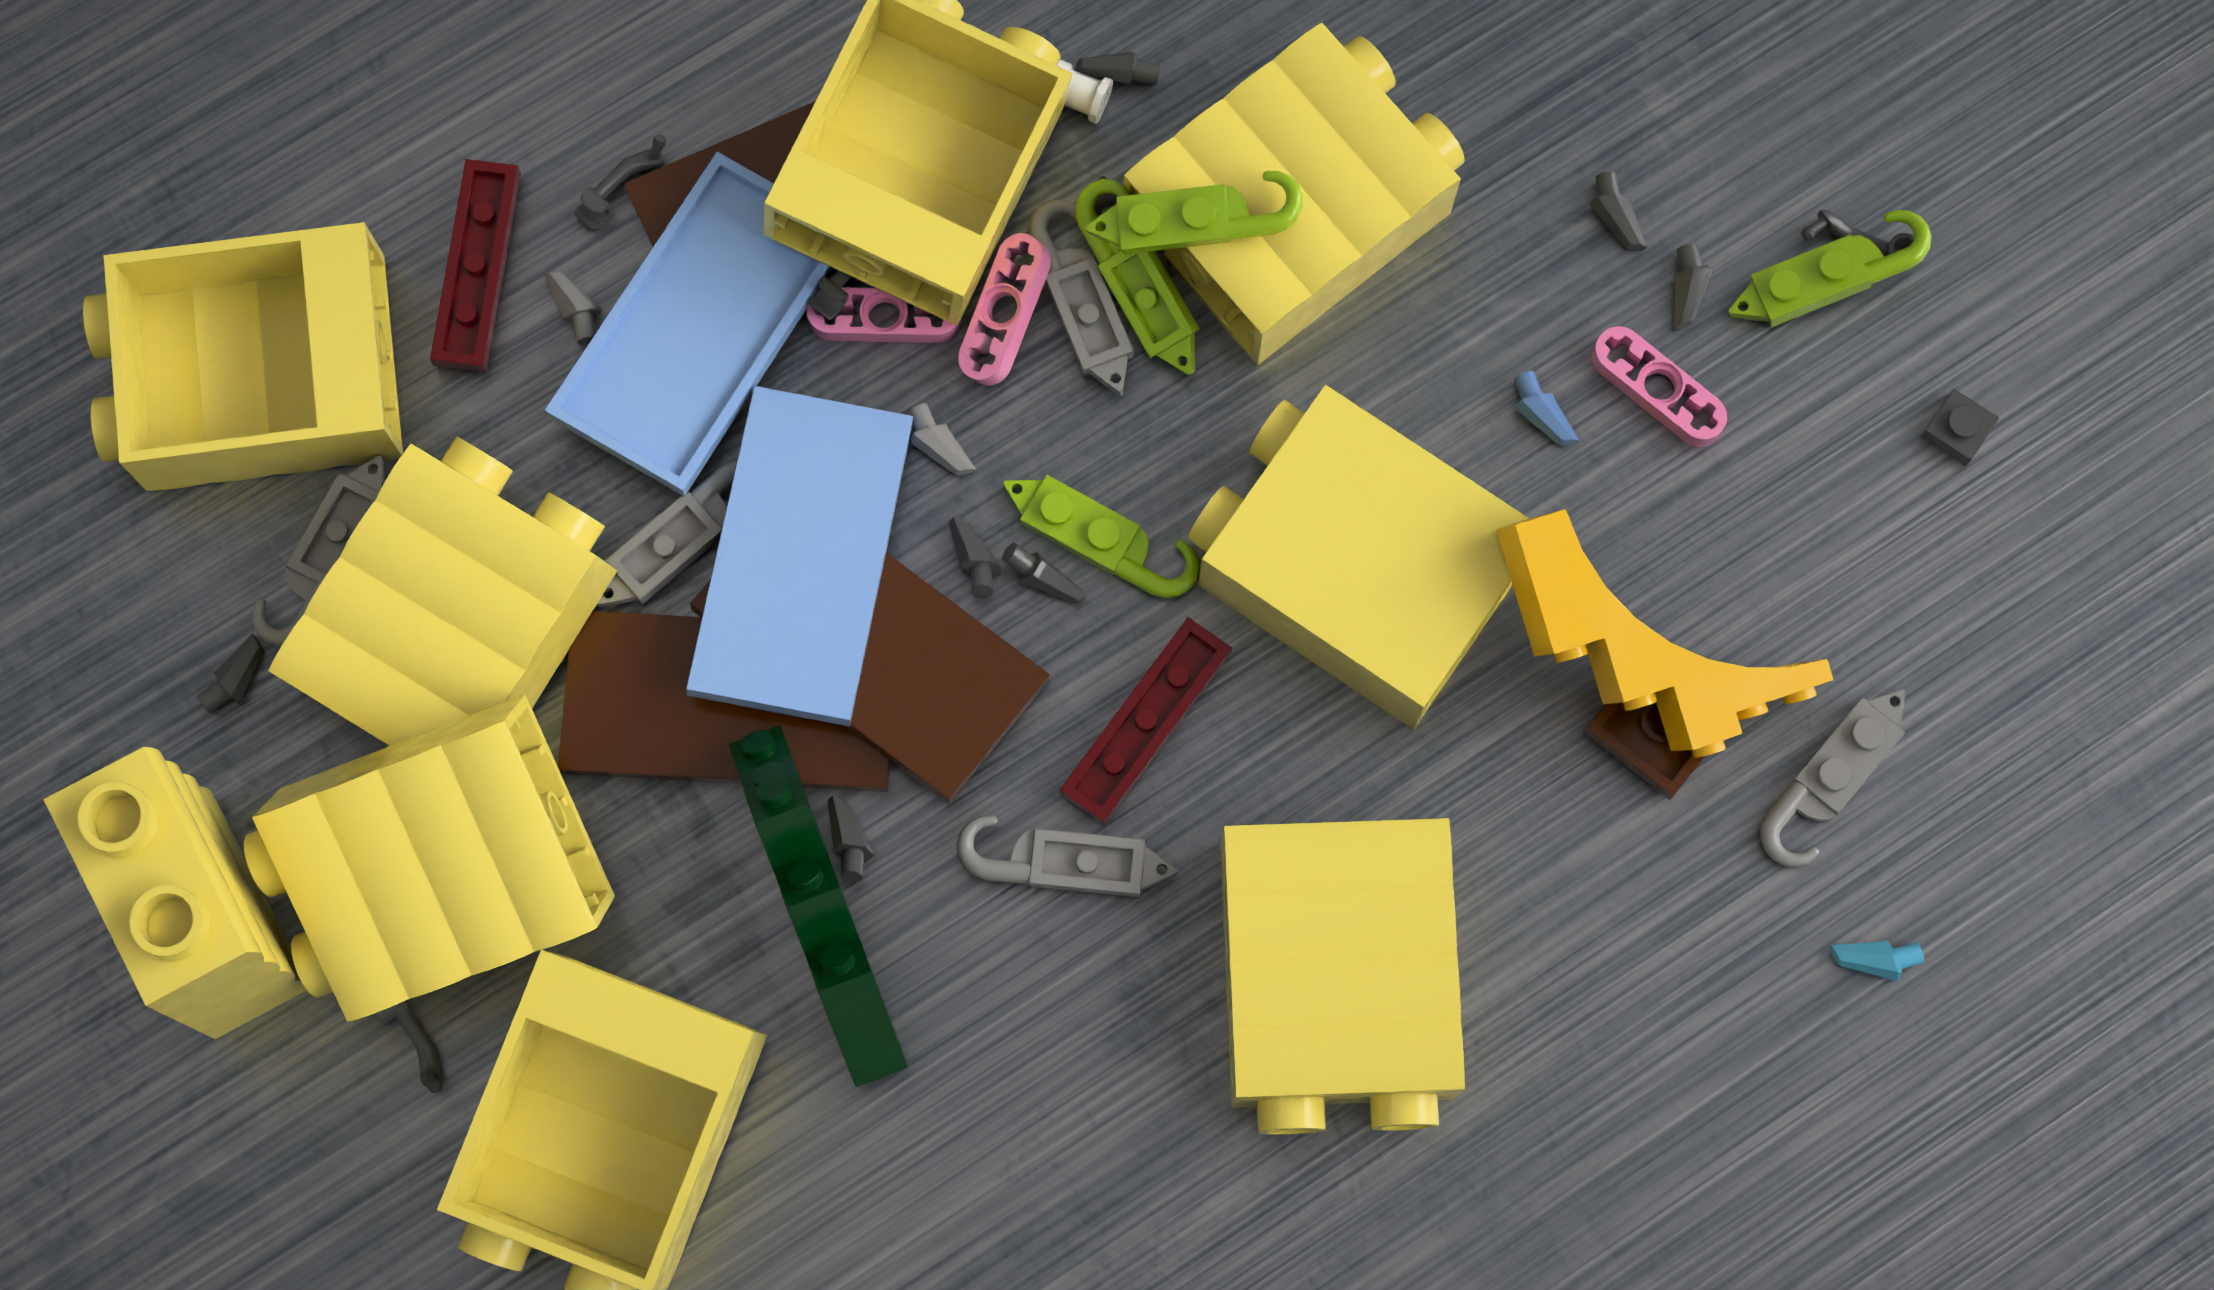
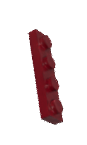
[430,159,521,372]
[1059,617,1232,825]

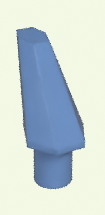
[1514,371,1579,446]

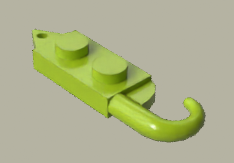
[1085,171,1303,255]
[1075,179,1200,375]
[1729,209,1932,328]
[1003,475,1200,598]

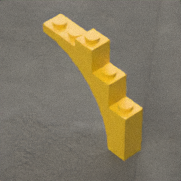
[1496,509,1833,758]

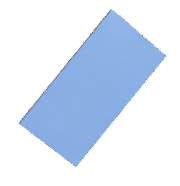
[544,152,833,497]
[686,386,913,726]

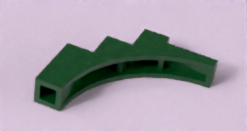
[729,725,908,1087]

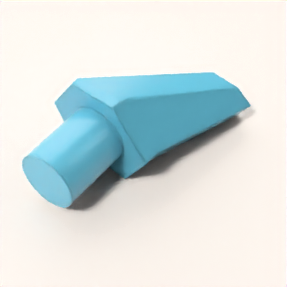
[1830,940,1924,981]

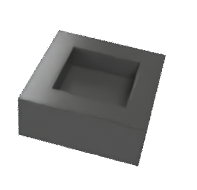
[1921,389,1999,466]

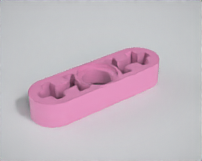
[958,233,1051,386]
[806,287,962,343]
[1592,326,1727,447]

